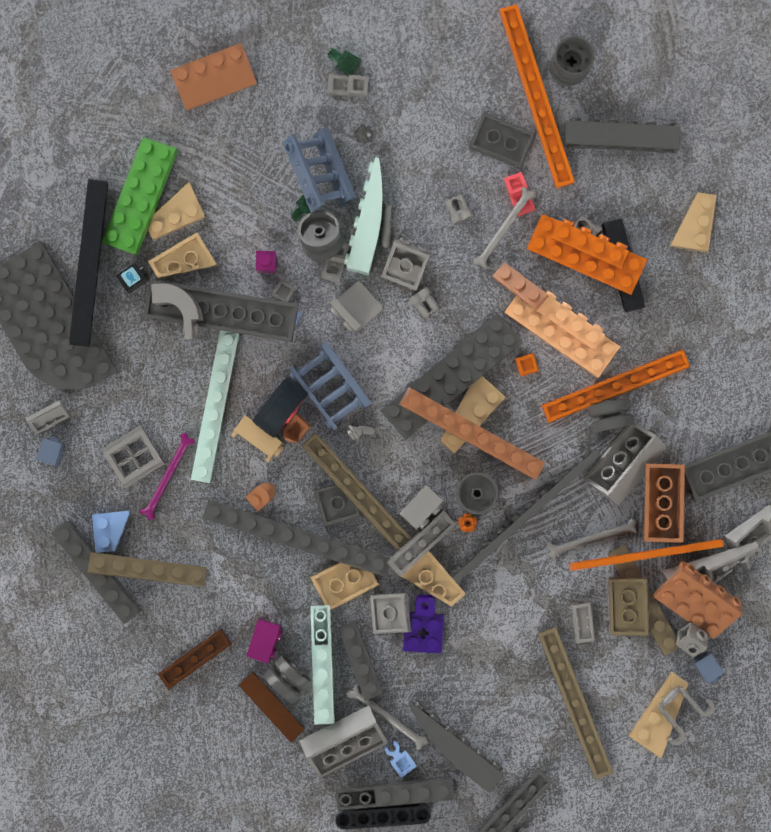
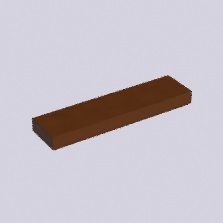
[158,629,232,690]
[238,672,305,742]

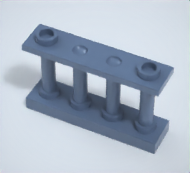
[283,127,356,213]
[289,341,372,431]

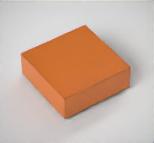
[515,353,539,377]

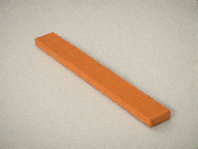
[541,349,690,423]
[569,539,724,571]

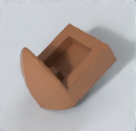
[283,414,312,443]
[246,483,276,512]

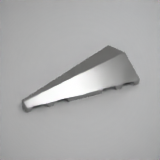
[725,504,771,570]
[662,541,761,583]

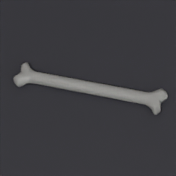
[473,187,536,268]
[548,518,638,559]
[347,684,429,751]

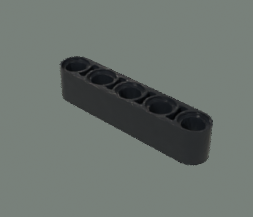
[602,218,645,313]
[335,803,431,830]

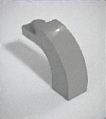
[151,283,204,341]

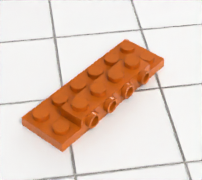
[527,214,648,295]

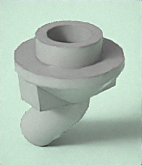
[346,425,374,442]

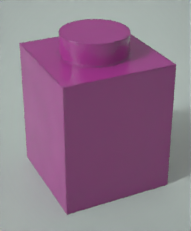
[256,251,277,274]

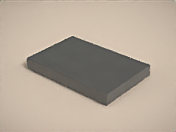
[468,112,535,170]

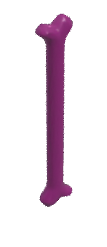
[140,433,195,520]

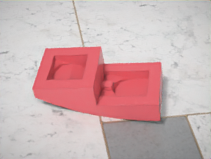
[504,172,535,217]

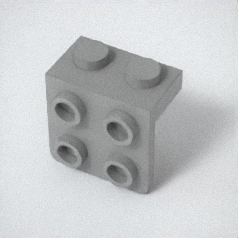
[330,282,383,334]

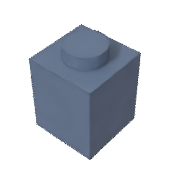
[37,436,66,466]
[692,651,724,684]

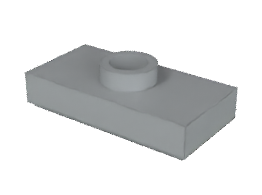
[26,400,70,435]
[571,602,596,644]

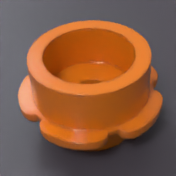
[458,513,477,532]

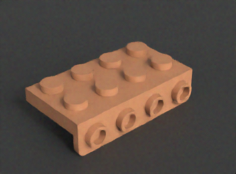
[654,561,742,639]

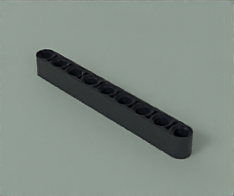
[69,179,108,347]

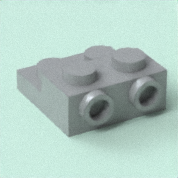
[381,238,431,291]

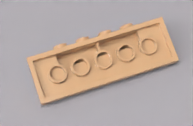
[504,291,620,378]

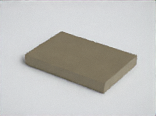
[608,577,650,636]

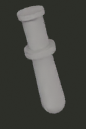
[381,205,393,248]

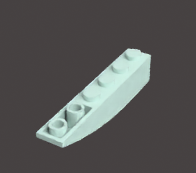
[344,157,382,276]
[310,605,335,724]

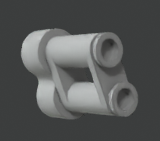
[445,193,474,225]
[573,214,603,237]
[409,287,440,320]

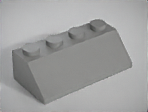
[584,423,666,506]
[300,705,388,778]

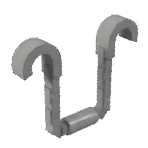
[658,686,714,746]

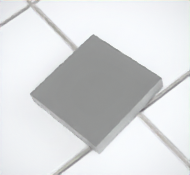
[370,593,411,634]

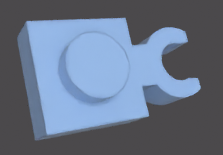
[385,740,417,778]

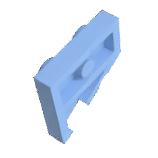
[92,511,130,553]

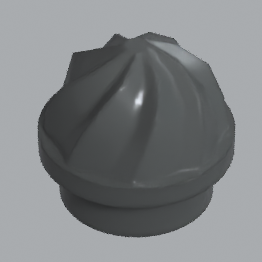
[353,124,373,143]

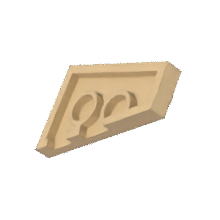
[670,192,717,252]
[401,551,466,607]

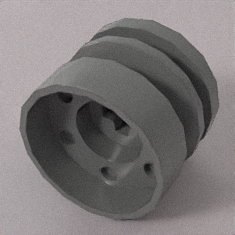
[549,36,594,86]

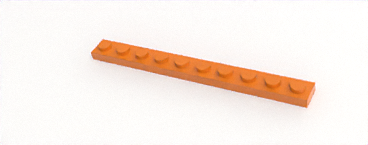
[499,4,575,189]

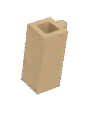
[231,415,283,462]

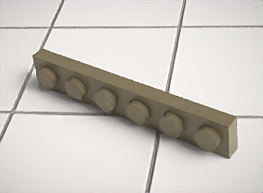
[607,545,680,656]
[87,552,207,588]

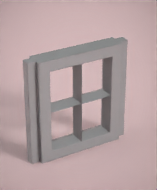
[101,425,165,489]

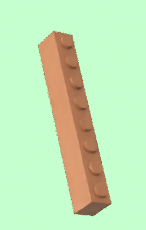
[399,388,545,480]

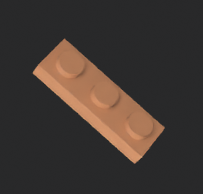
[492,262,549,311]

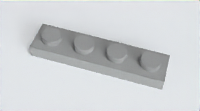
[387,511,456,577]

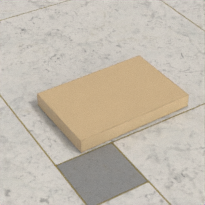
[310,562,379,611]

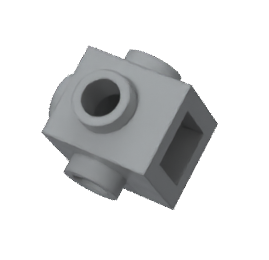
[676,622,708,658]

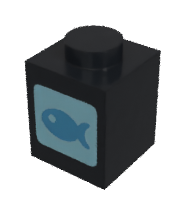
[116,263,148,294]

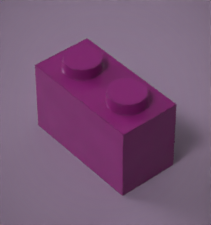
[246,618,283,664]

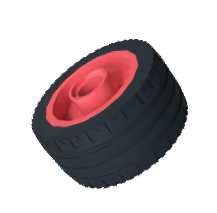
[253,377,308,438]

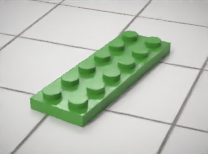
[102,137,179,256]

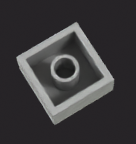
[399,485,443,530]

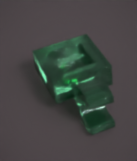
[327,47,362,75]
[291,194,311,223]

